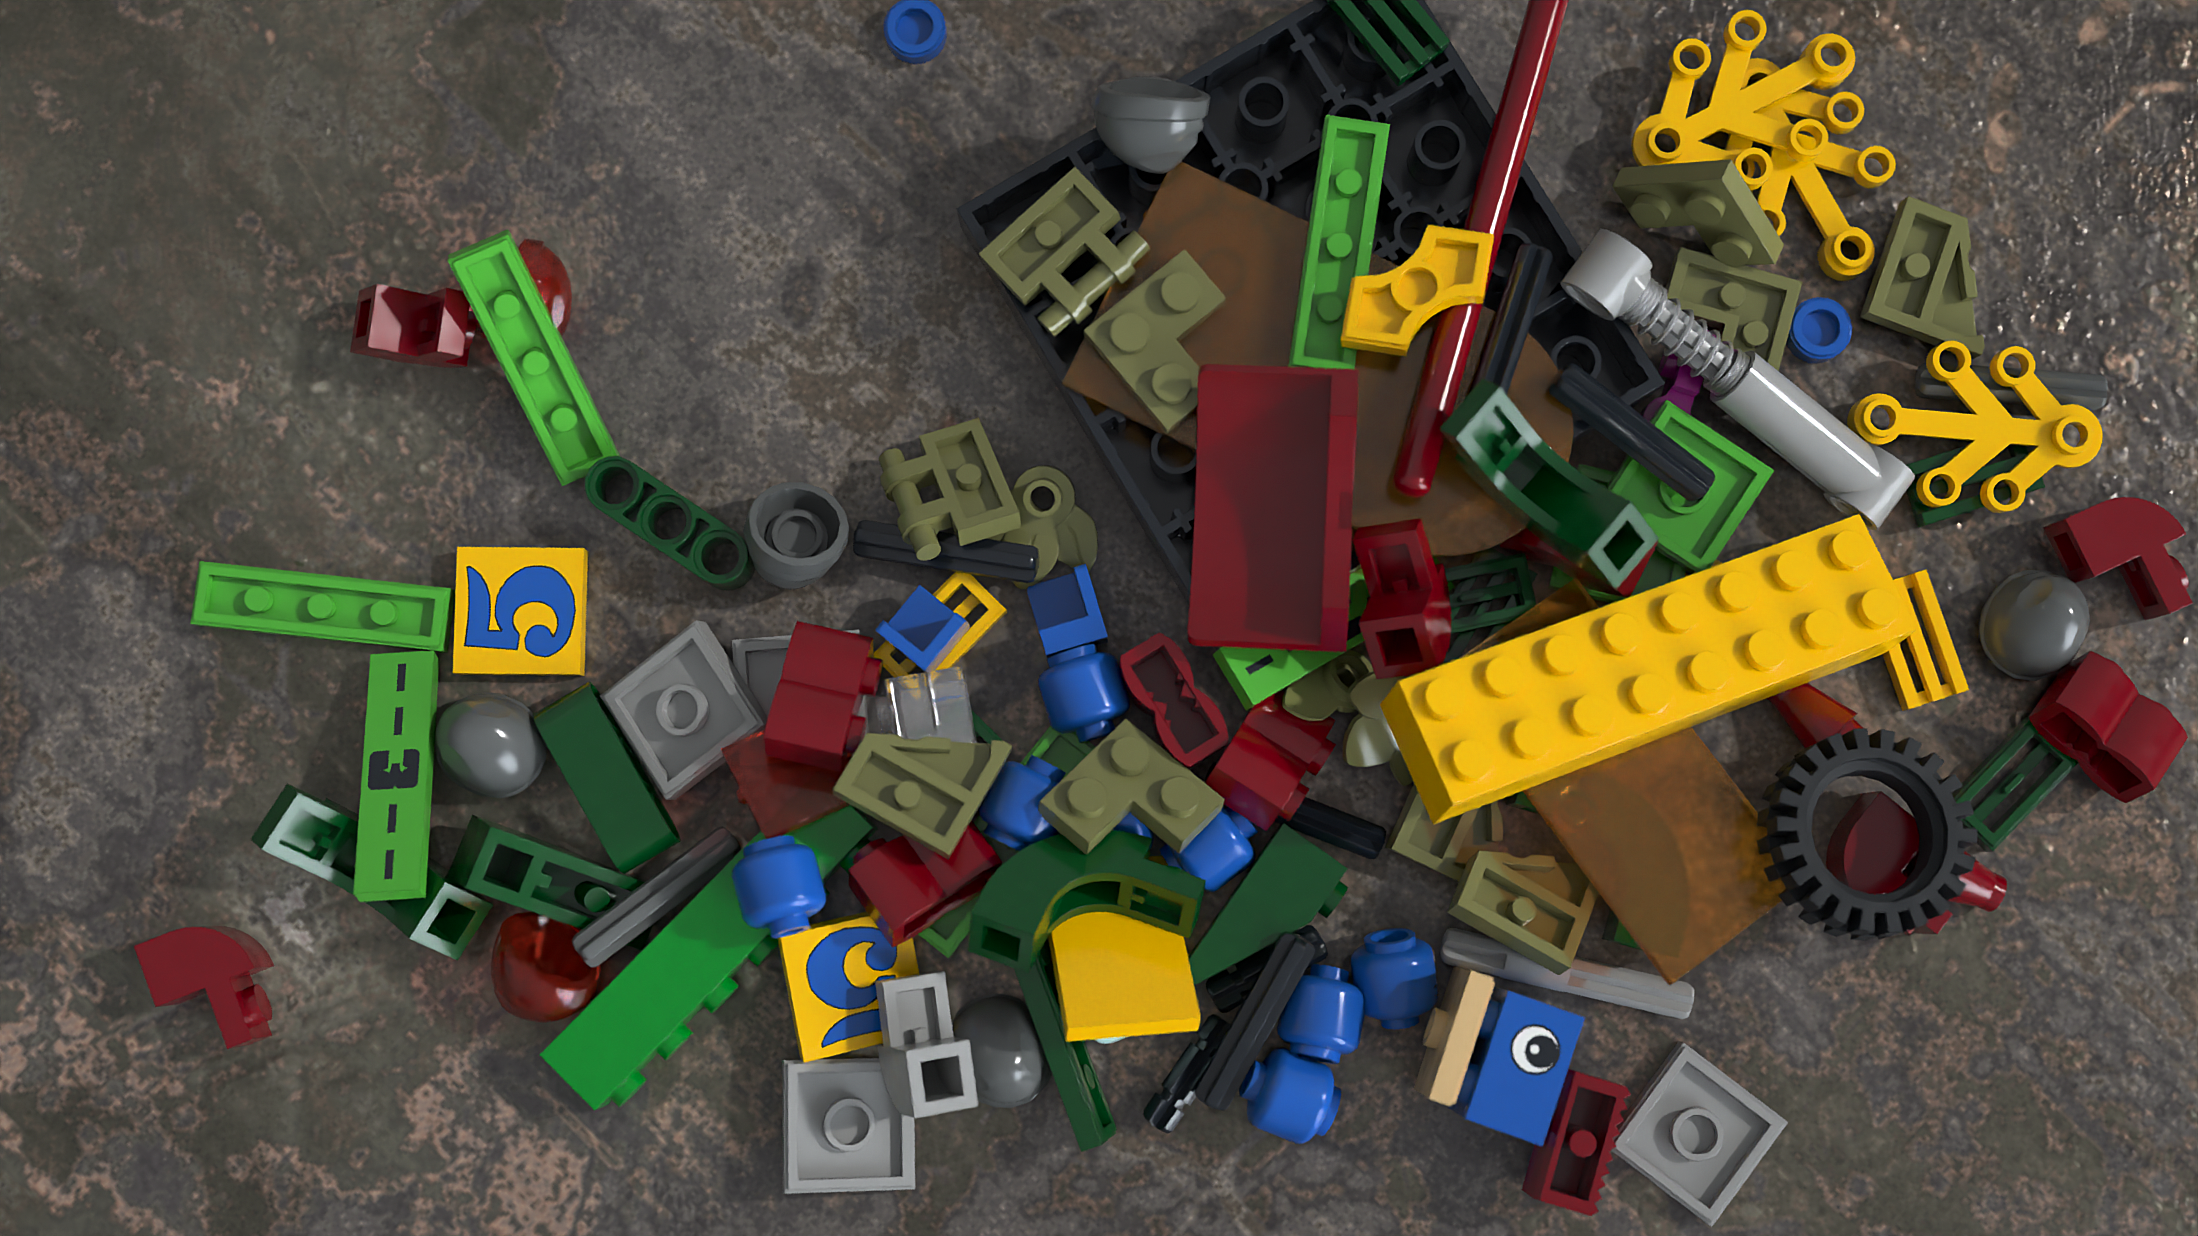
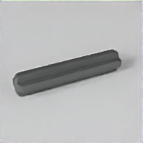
[1915,363,2108,411]
[571,826,742,968]

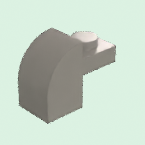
[875,971,978,1118]

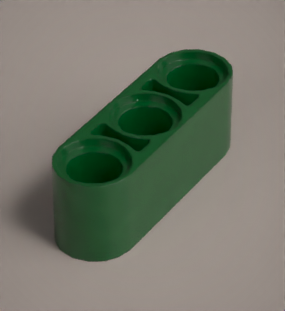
[585,456,755,590]
[533,681,681,874]

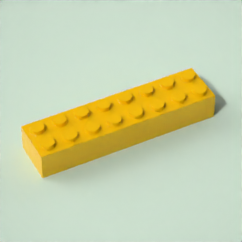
[1380,514,1918,824]

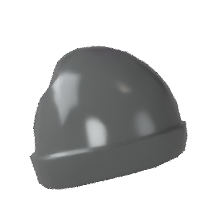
[1091,76,1210,174]
[743,482,849,590]
[1979,570,2090,681]
[435,692,547,798]
[952,994,1052,1108]

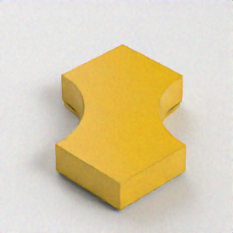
[1341,225,1494,357]

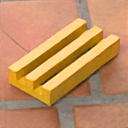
[1882,569,1969,711]
[873,572,1007,701]

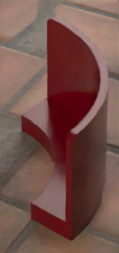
[1188,364,1359,652]

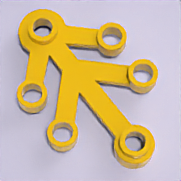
[1631,10,1855,190]
[1725,58,1896,281]
[1847,341,2103,513]

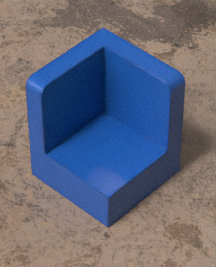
[1027,564,1108,658]
[875,585,970,676]

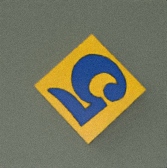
[453,547,588,676]
[778,911,919,1063]

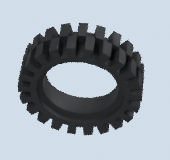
[1756,728,1977,941]

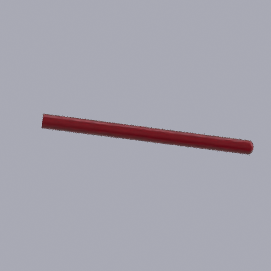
[1392,0,1569,498]

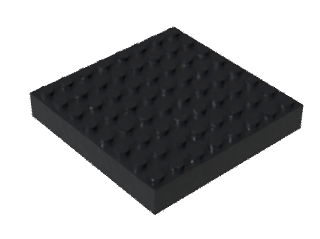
[957,0,1665,651]

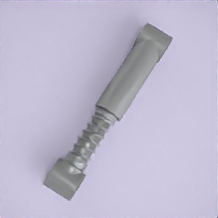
[1560,229,1915,530]

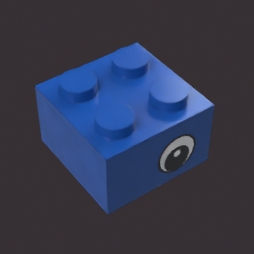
[1448,987,1585,1146]

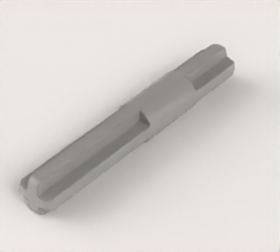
[1440,928,1694,1019]

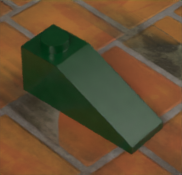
[448,814,653,950]
[1188,823,1348,985]

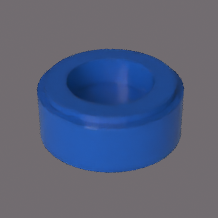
[884,0,947,64]
[1786,297,1852,363]

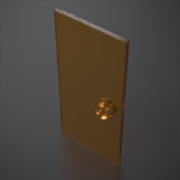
[1457,578,1787,985]

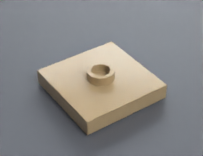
[1414,966,1495,1106]

